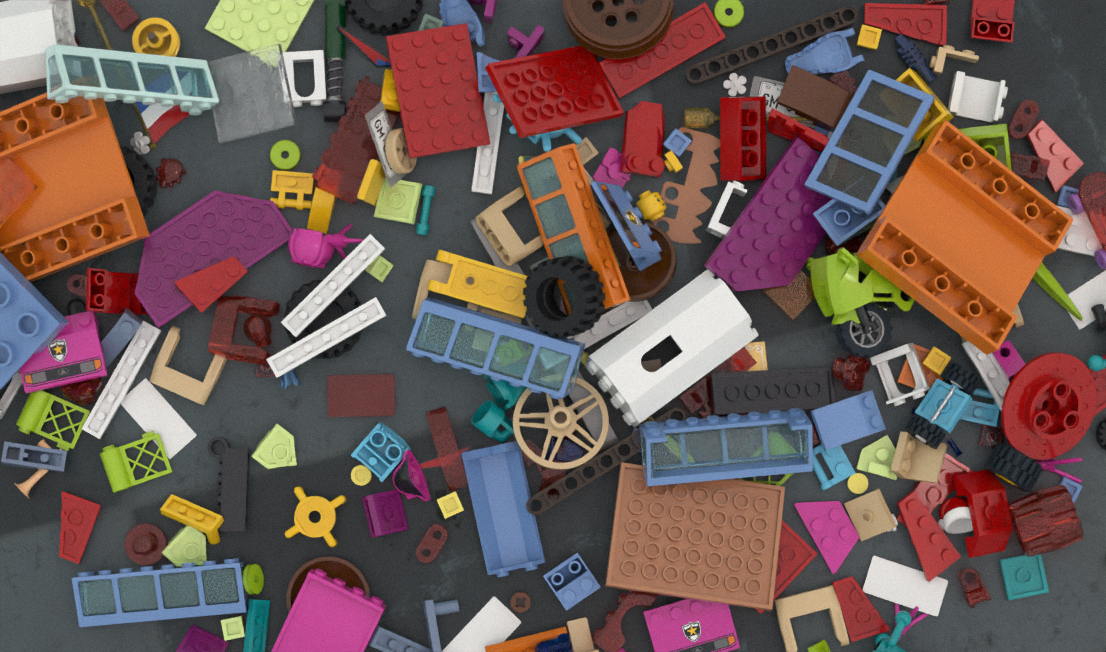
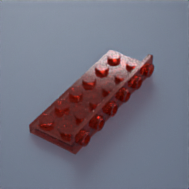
[312,76,400,204]

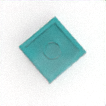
[999,551,1049,601]

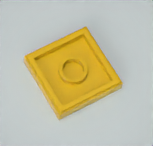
[357,159,386,206]

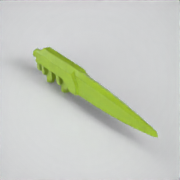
[1032,262,1082,321]

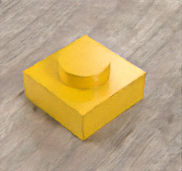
[856,24,882,50]
[664,150,683,174]
[922,346,951,375]

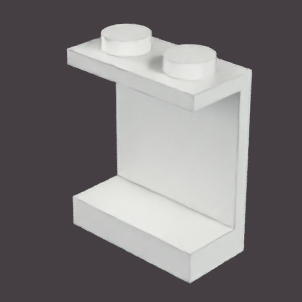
[947,71,1008,124]

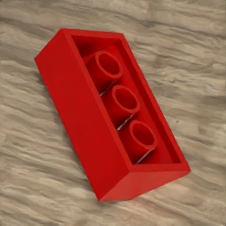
[720,96,766,181]

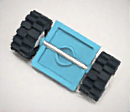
[905,361,981,449]

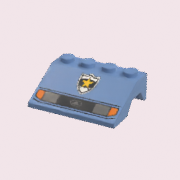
[591,181,662,271]

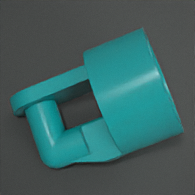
[471,399,515,443]

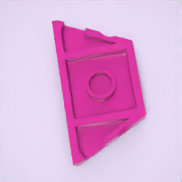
[793,501,860,574]

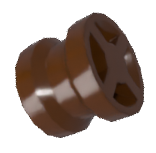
[510,591,531,613]

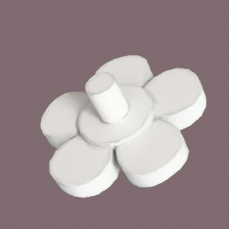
[723,73,747,96]
[130,131,150,154]

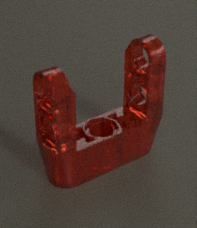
[208,296,280,365]

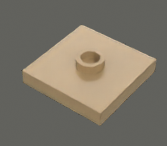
[844,489,897,541]

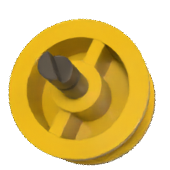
[132,17,180,57]

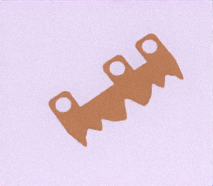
[653,127,720,243]

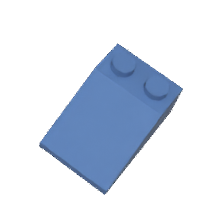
[813,177,885,247]
[810,390,886,451]

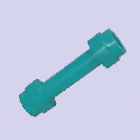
[416,185,435,236]

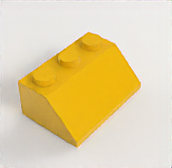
[878,68,954,142]

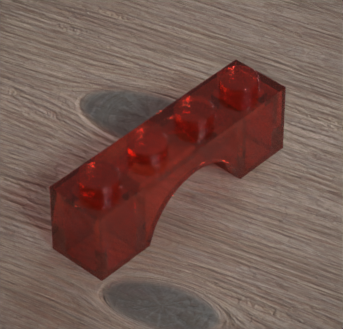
[592,590,659,652]

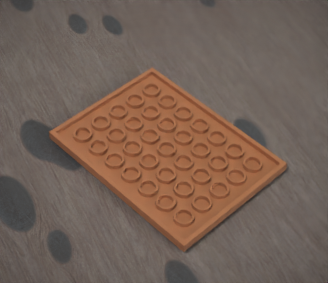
[605,462,785,611]

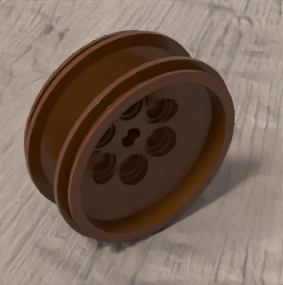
[562,0,674,59]

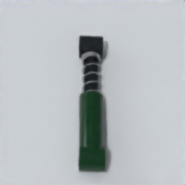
[324,0,346,122]

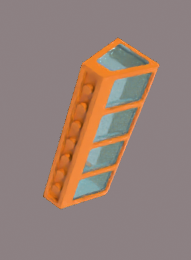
[516,143,630,315]

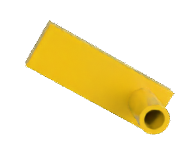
[160,494,224,545]

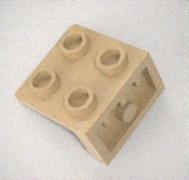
[890,431,947,484]

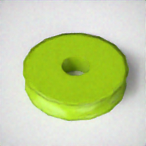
[713,0,744,28]
[270,140,301,171]
[243,564,264,595]

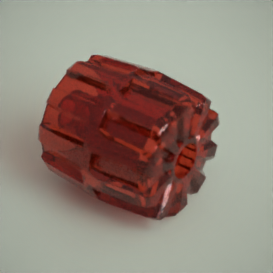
[1008,485,1084,557]

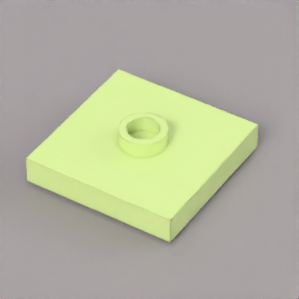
[374,177,423,225]

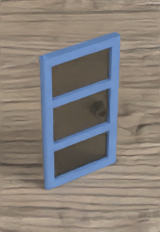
[804,70,935,215]

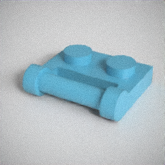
[960,387,1000,427]
[808,444,855,491]

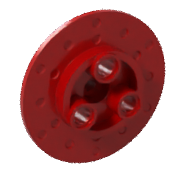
[1001,352,1097,460]

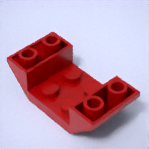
[970,0,1015,43]
[86,268,149,315]
[953,469,1013,558]

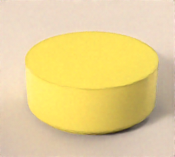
[351,465,372,486]
[847,473,868,494]

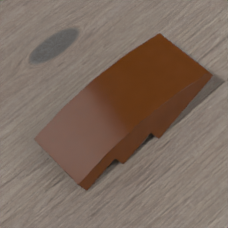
[776,65,866,139]

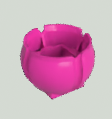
[288,228,335,268]

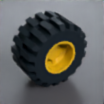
[985,443,1043,492]

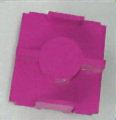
[592,147,631,188]

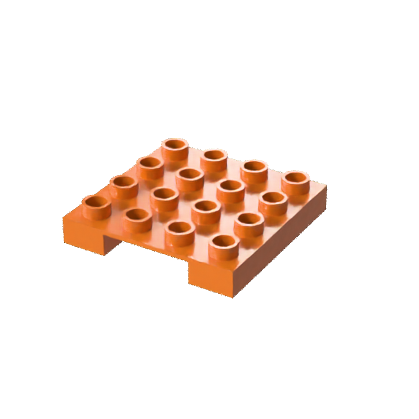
[0,77,150,283]
[856,120,1074,355]

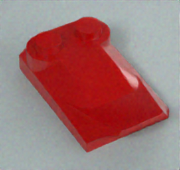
[620,101,665,178]

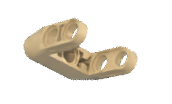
[476,186,544,266]
[412,260,479,332]
[149,325,230,405]
[774,585,850,652]

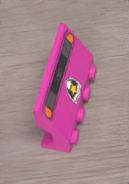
[20,311,107,393]
[643,598,740,652]

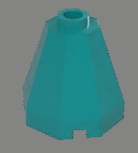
[483,362,536,411]

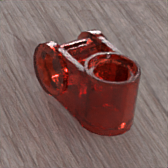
[958,567,991,609]

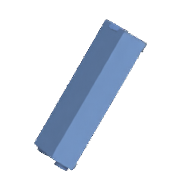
[461,441,545,578]

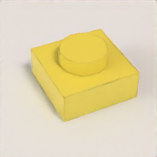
[437,491,464,519]

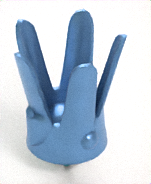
[280,368,301,389]

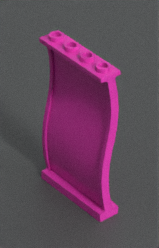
[271,568,387,652]

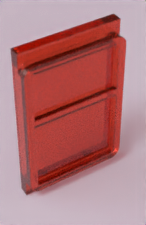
[327,374,395,417]

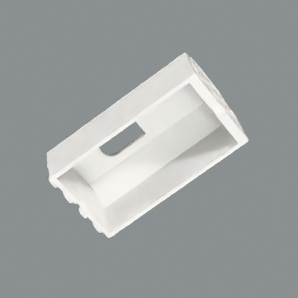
[0,0,82,94]
[585,269,759,428]

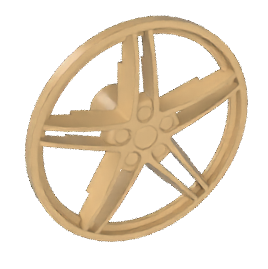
[513,374,609,470]

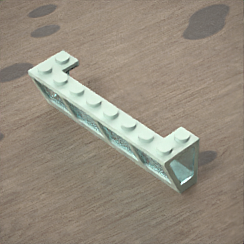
[45,44,219,115]

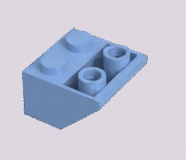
[543,553,601,611]

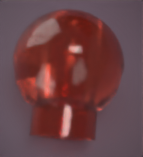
[243,314,272,349]

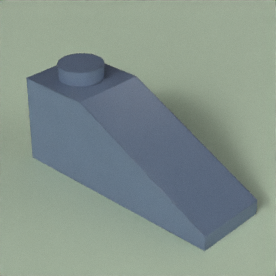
[101,307,143,368]
[1,441,67,472]

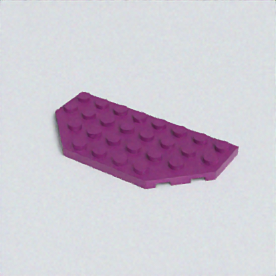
[704,137,832,292]
[135,190,293,329]

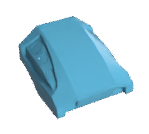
[351,422,411,482]

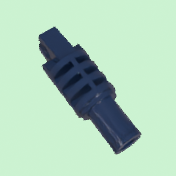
[894,34,936,85]

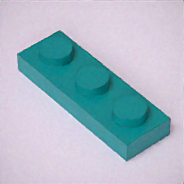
[243,599,270,652]

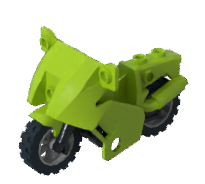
[806,247,915,358]

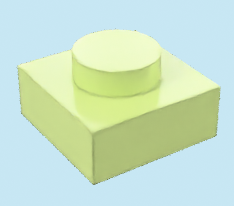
[365,255,394,282]
[221,616,245,641]

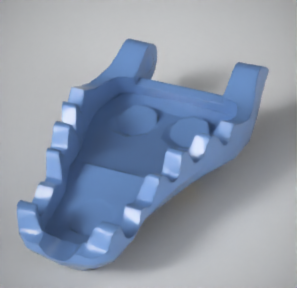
[439,0,485,47]
[785,28,865,75]

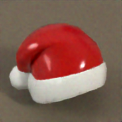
[938,497,973,534]

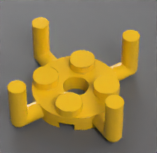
[285,486,347,547]

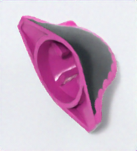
[393,449,431,501]

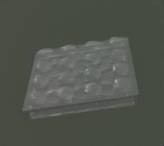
[206,44,297,144]

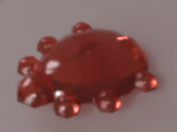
[829,70,857,95]
[156,158,186,188]

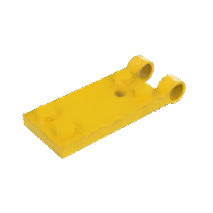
[426,250,528,319]

